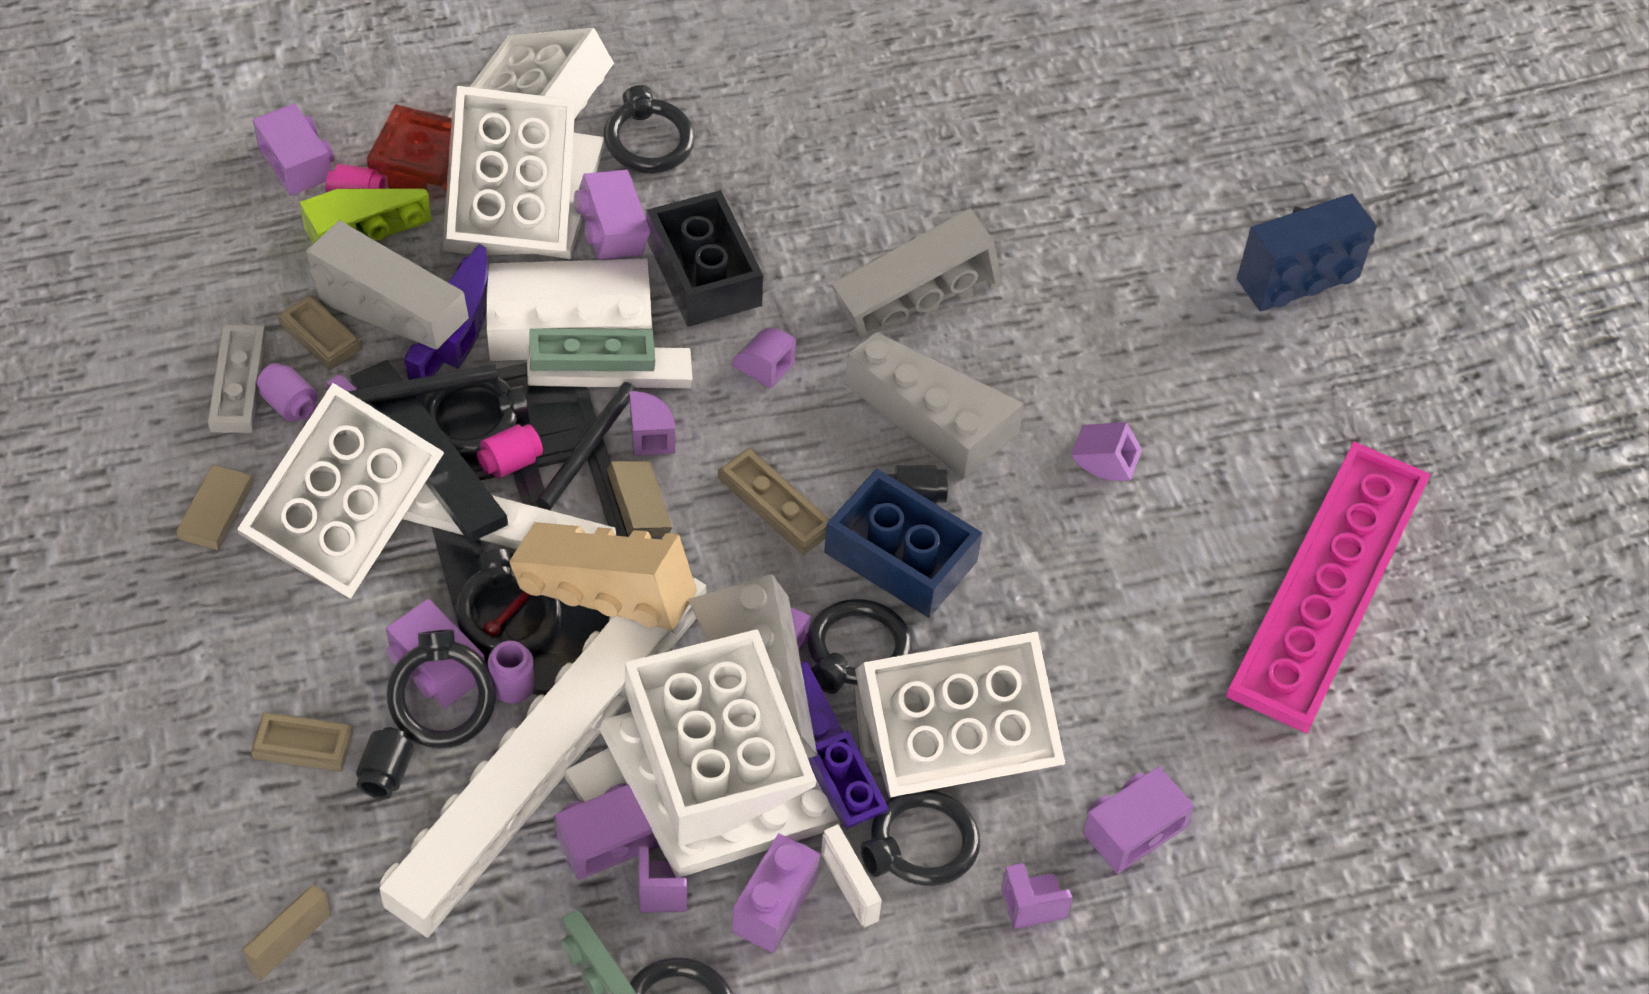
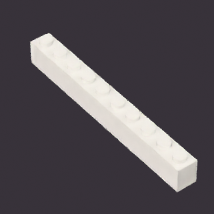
[379,577,706,938]

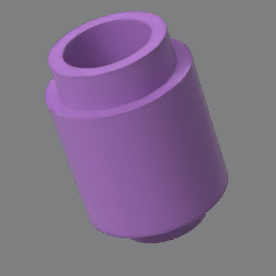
[256,363,318,422]
[488,641,535,703]

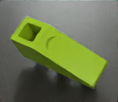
[299,189,432,244]

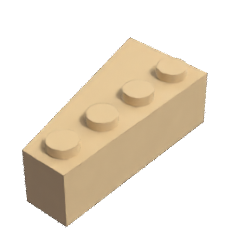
[509,522,697,631]

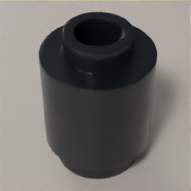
[887,465,948,505]
[356,727,414,799]

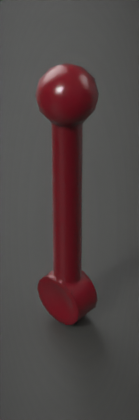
[483,591,531,637]

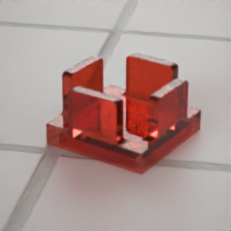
[367,104,452,192]

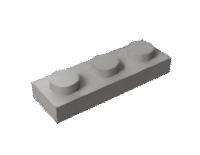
[208,325,266,433]

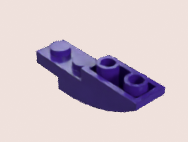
[404,244,488,380]
[801,661,889,829]

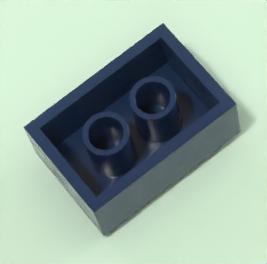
[1236,193,1377,312]
[824,468,982,618]

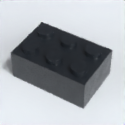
[646,190,763,327]

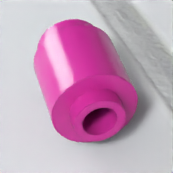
[325,164,386,192]
[477,424,543,479]

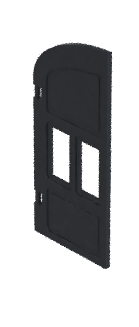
[416,362,672,696]

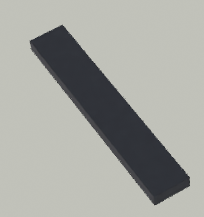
[350,360,508,543]

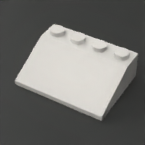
[436,28,614,140]
[442,86,576,255]
[487,258,652,361]
[237,383,444,599]
[625,629,816,846]
[855,631,1065,798]

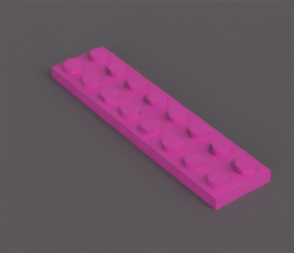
[1226,441,1431,734]

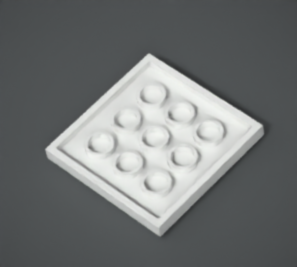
[600,712,841,878]

